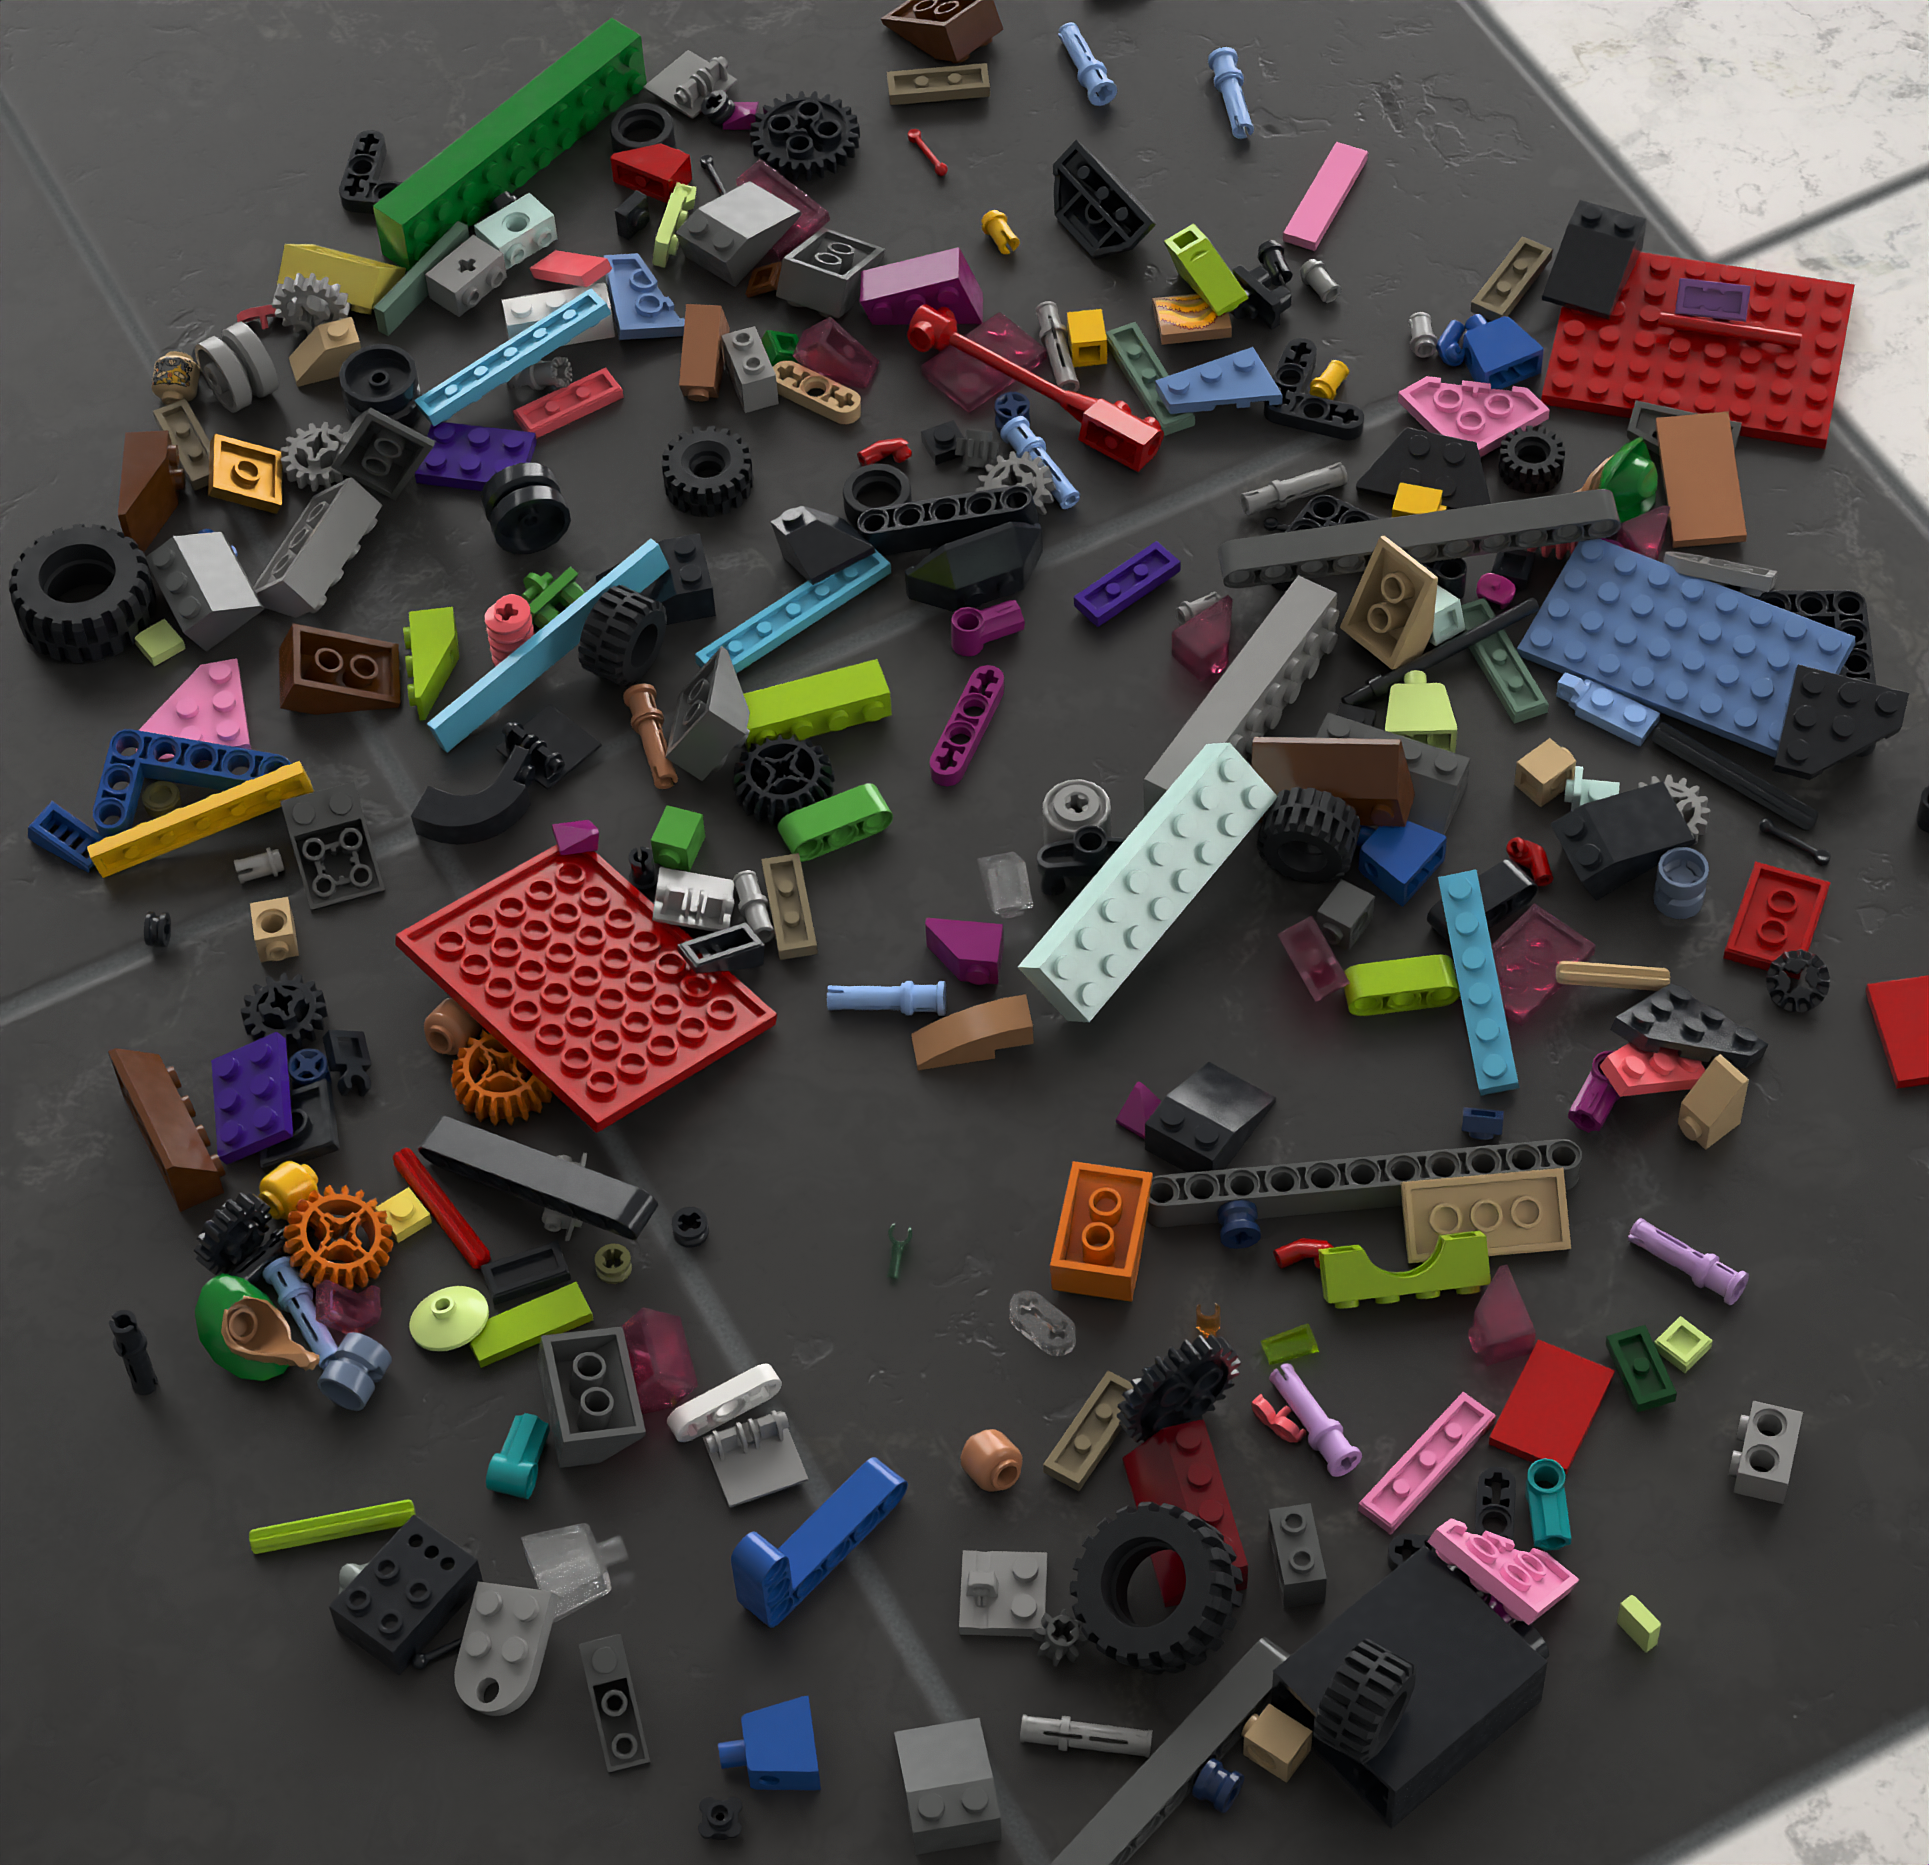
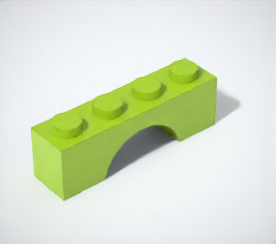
[1318,1230,1491,1308]

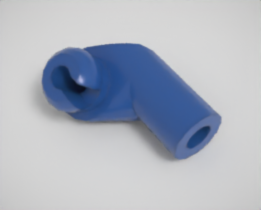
[1436,320,1466,366]

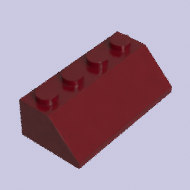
[1122,1419,1248,1607]

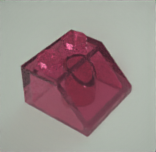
[620,1307,698,1415]

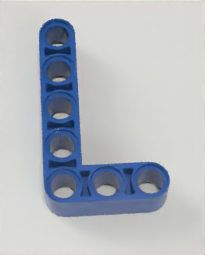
[93,729,291,838]
[731,1457,908,1628]

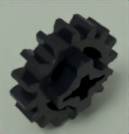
[241,973,328,1051]
[194,1192,272,1275]

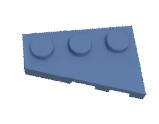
[604,253,685,340]
[1155,347,1282,414]

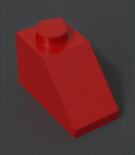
[611,143,692,204]

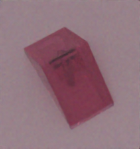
[1617,505,1671,561]

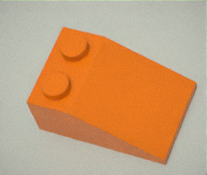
[1050,1161,1153,1302]

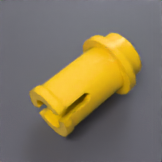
[981,210,1020,254]
[1309,360,1349,400]

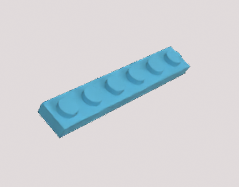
[414,288,611,427]
[695,549,891,674]
[1438,869,1520,1096]

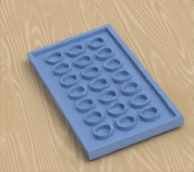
[1517,539,1855,758]

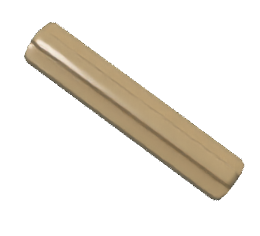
[1556,961,1670,991]

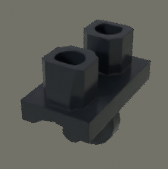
[1230,265,1291,330]

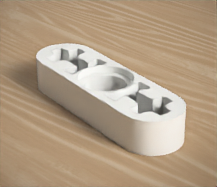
[667,1364,782,1442]

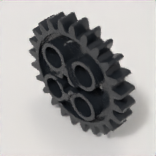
[750,91,860,181]
[1116,1334,1241,1443]

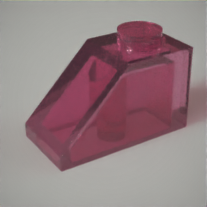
[792,317,880,389]
[1172,595,1233,682]
[1278,916,1350,1002]
[1468,1264,1536,1366]

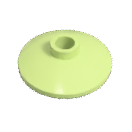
[409,1286,489,1351]

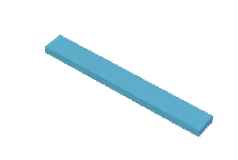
[427,539,670,753]

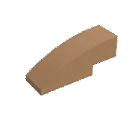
[911,994,1033,1070]

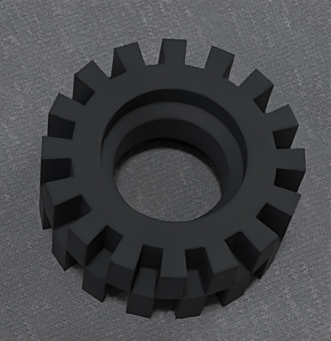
[1498,426,1565,494]

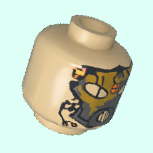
[152,351,200,405]

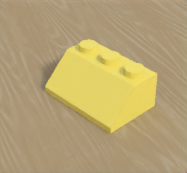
[277,244,406,314]

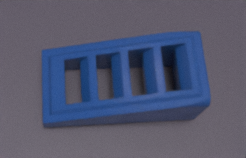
[28,801,104,873]

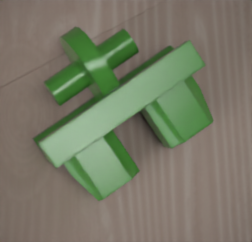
[521,566,585,629]

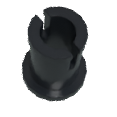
[1257,240,1293,286]
[629,846,659,893]

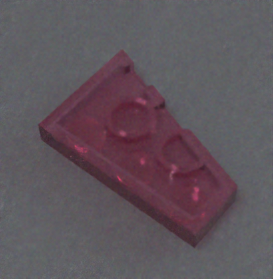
[735,159,830,262]

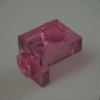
[316,1280,381,1335]

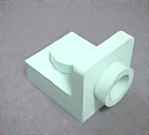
[1564,766,1620,811]

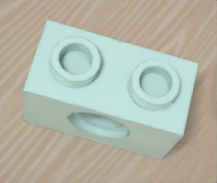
[474,193,558,270]

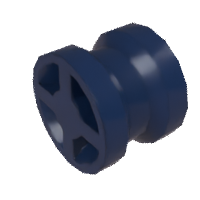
[995,392,1030,433]
[288,1048,332,1089]
[1217,1200,1261,1249]
[1192,1758,1245,1814]

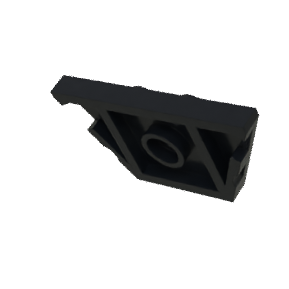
[1356,427,1491,510]

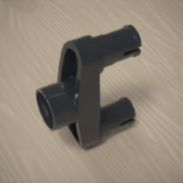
[1037,825,1126,895]

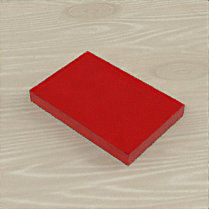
[1723,861,1831,980]
[1865,975,1929,1089]
[1488,1339,1615,1477]

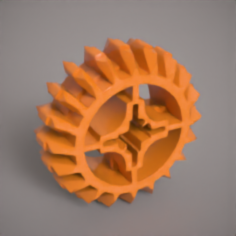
[451,1029,552,1126]
[283,1185,394,1293]

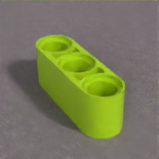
[1342,955,1460,1016]

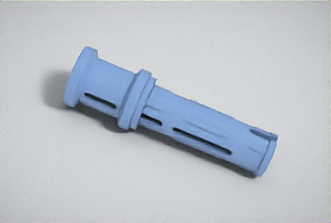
[1058,22,1117,106]
[1208,47,1254,139]
[1000,416,1080,509]
[827,981,947,1016]
[263,1256,338,1370]

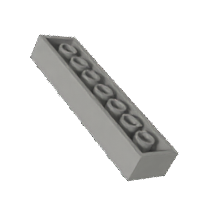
[1144,575,1339,817]

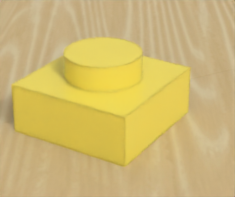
[375,1187,432,1243]

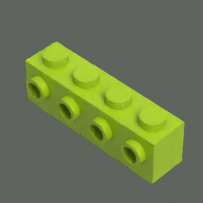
[743,659,892,752]

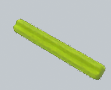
[249,1499,416,1554]

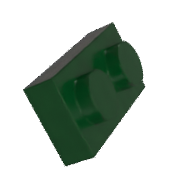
[1605,1325,1677,1413]

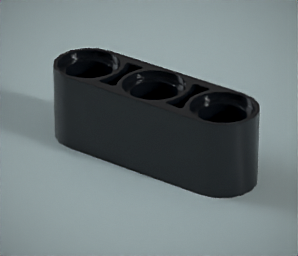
[1427,859,1538,946]

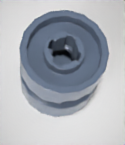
[1653,847,1709,919]
[317,1332,392,1411]

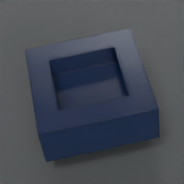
[1462,1107,1504,1139]

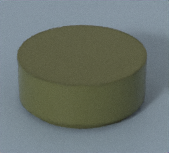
[142,781,182,818]

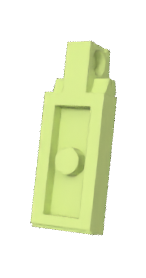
[652,182,696,268]

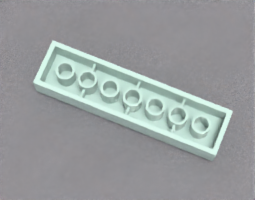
[1018,743,1278,1022]

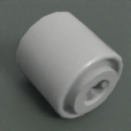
[1043,779,1111,851]

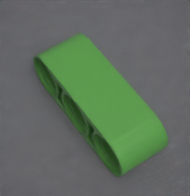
[778,784,893,862]

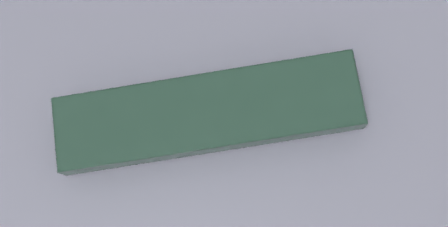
[374,221,470,336]
[1106,322,1195,436]
[1460,597,1549,724]

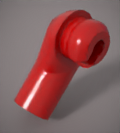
[857,438,912,466]
[1506,837,1554,886]
[1273,1238,1333,1269]

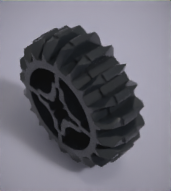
[732,733,835,828]

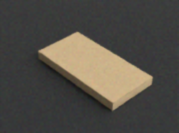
[1400,1168,1571,1263]

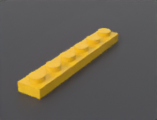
[87,761,314,878]

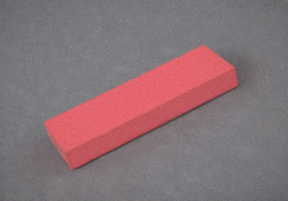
[529,250,612,287]
[513,367,624,439]

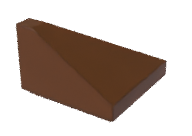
[745,261,782,298]

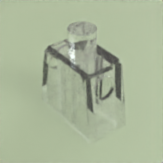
[521,1523,628,1623]

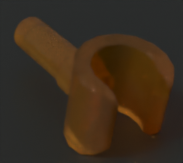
[1196,1303,1221,1339]

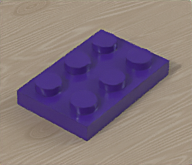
[415,422,537,491]
[211,1032,293,1165]

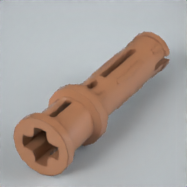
[623,683,678,789]

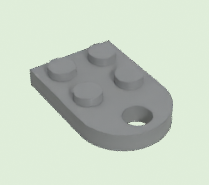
[1663,552,1778,597]
[454,1581,559,1716]

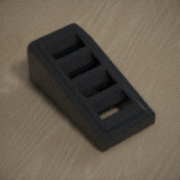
[677,923,765,973]

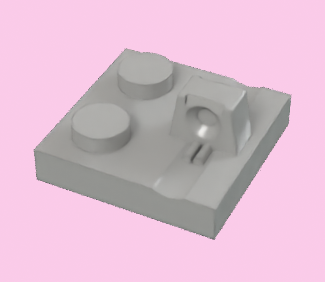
[959,1550,1048,1637]

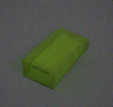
[1261,1323,1319,1365]

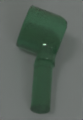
[887,1223,913,1279]

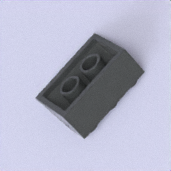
[146,532,264,652]
[537,1326,646,1468]

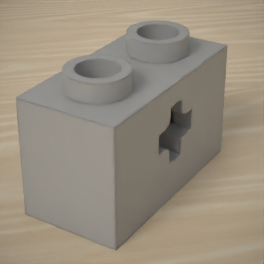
[425,235,507,317]

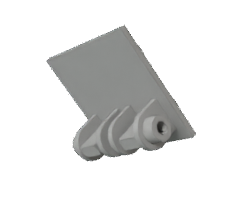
[643,50,738,119]
[652,867,734,932]
[703,1410,809,1508]

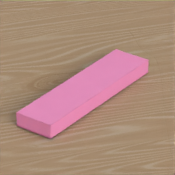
[1283,142,1368,251]
[1358,1392,1496,1535]

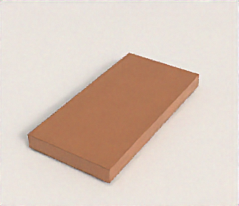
[1655,412,1747,548]

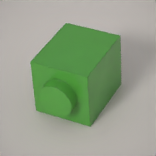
[651,805,705,872]

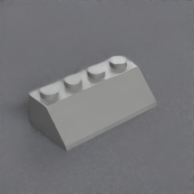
[253,477,382,618]

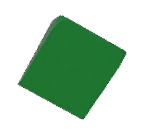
[761,330,807,367]

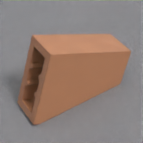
[679,304,730,402]

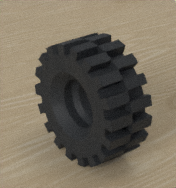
[661,426,754,517]

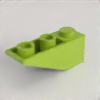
[1164,224,1249,316]
[403,607,459,720]

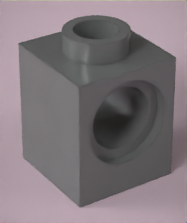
[1316,879,1375,950]

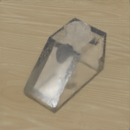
[977,852,1033,918]

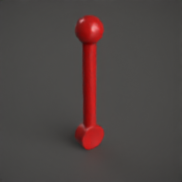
[908,129,948,176]

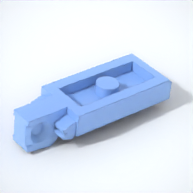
[1556,672,1660,746]

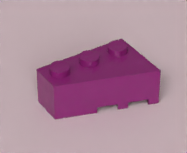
[860,247,983,325]

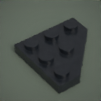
[1772,664,1909,780]
[1610,983,1769,1069]

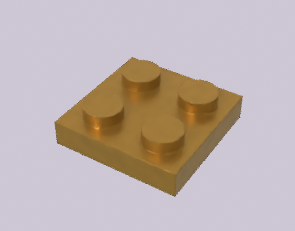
[208,434,282,514]

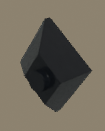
[770,505,876,585]

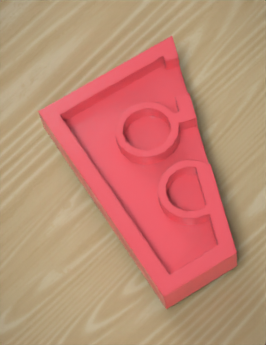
[1599,1042,1706,1097]

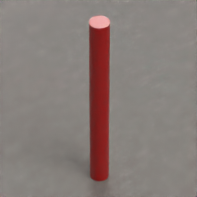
[1658,312,1802,348]

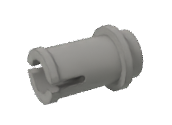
[1300,259,1341,303]
[1408,312,1438,357]
[1175,592,1225,629]
[234,847,285,884]

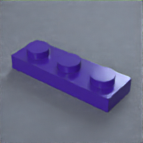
[1074,541,1181,627]

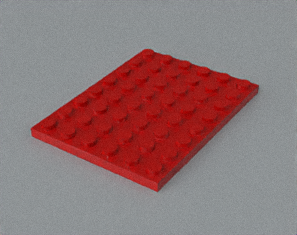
[1541,252,1855,449]
[395,844,777,1133]

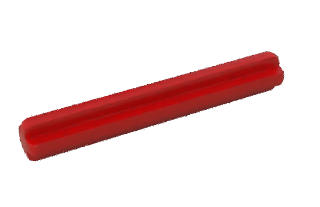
[392,1147,491,1269]

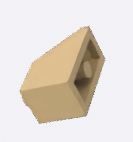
[289,317,361,387]
[1678,1054,1749,1150]

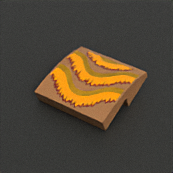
[1152,294,1232,345]

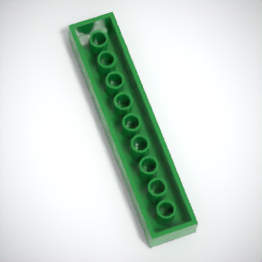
[373,18,647,271]

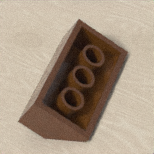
[1252,737,1415,827]
[108,1048,226,1212]

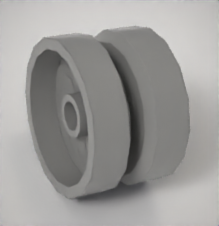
[195,321,279,413]

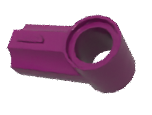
[951,600,1025,656]
[1568,1050,1620,1133]

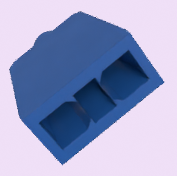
[1463,314,1544,390]
[1356,820,1447,907]
[718,1696,821,1790]

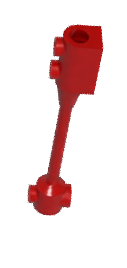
[907,304,1164,472]

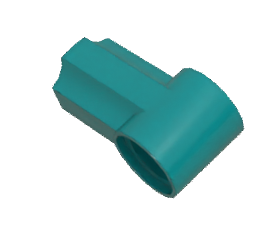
[486,1413,550,1499]
[1525,1458,1572,1551]

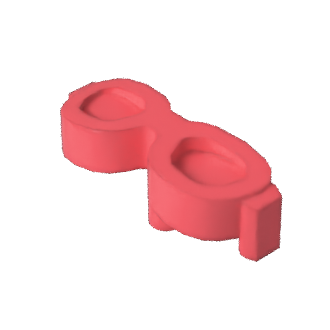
[236,305,276,330]
[1251,1394,1307,1443]

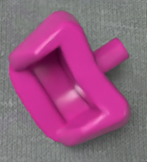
[1476,573,1516,609]

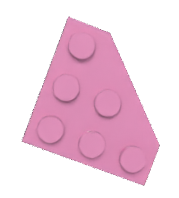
[1398,376,1550,458]
[136,658,251,762]
[1427,1519,1580,1625]

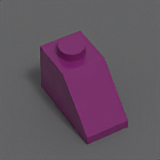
[925,918,1004,985]

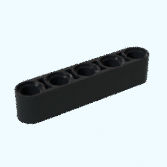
[857,485,1039,556]

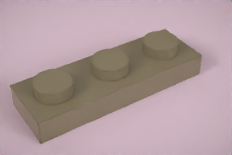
[887,63,990,105]
[1470,236,1553,321]
[153,398,210,491]
[761,853,818,960]
[1043,1371,1134,1491]

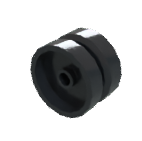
[339,344,421,427]
[480,463,571,554]

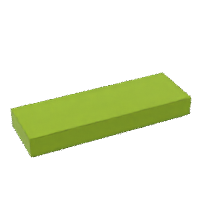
[469,1282,593,1368]

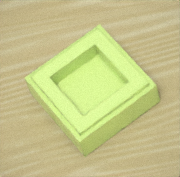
[135,619,186,667]
[1654,1316,1713,1373]
[1617,1595,1661,1653]

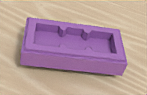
[1675,278,1751,322]

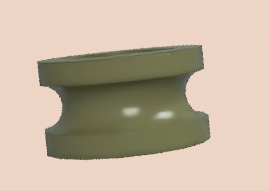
[595,1244,632,1284]

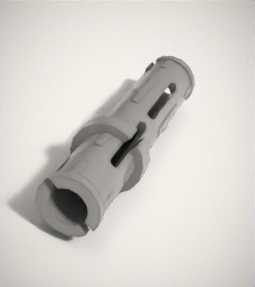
[1035,301,1080,392]
[1240,462,1348,516]
[1020,1714,1153,1758]

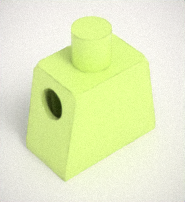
[1385,670,1457,753]

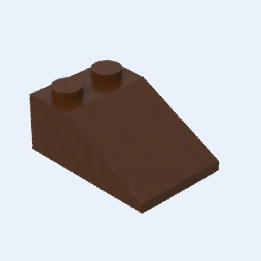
[881,0,1004,63]
[118,430,186,553]
[279,623,400,715]

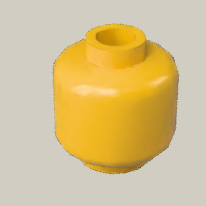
[258,1161,319,1220]

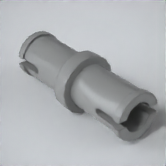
[733,870,775,943]

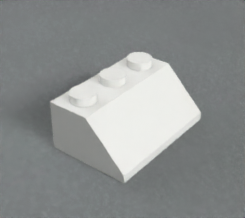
[501,282,615,346]

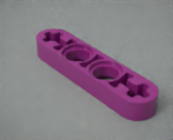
[929,665,1005,786]

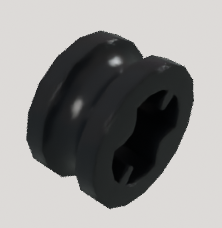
[701,90,735,124]
[144,911,171,947]
[671,1207,709,1248]

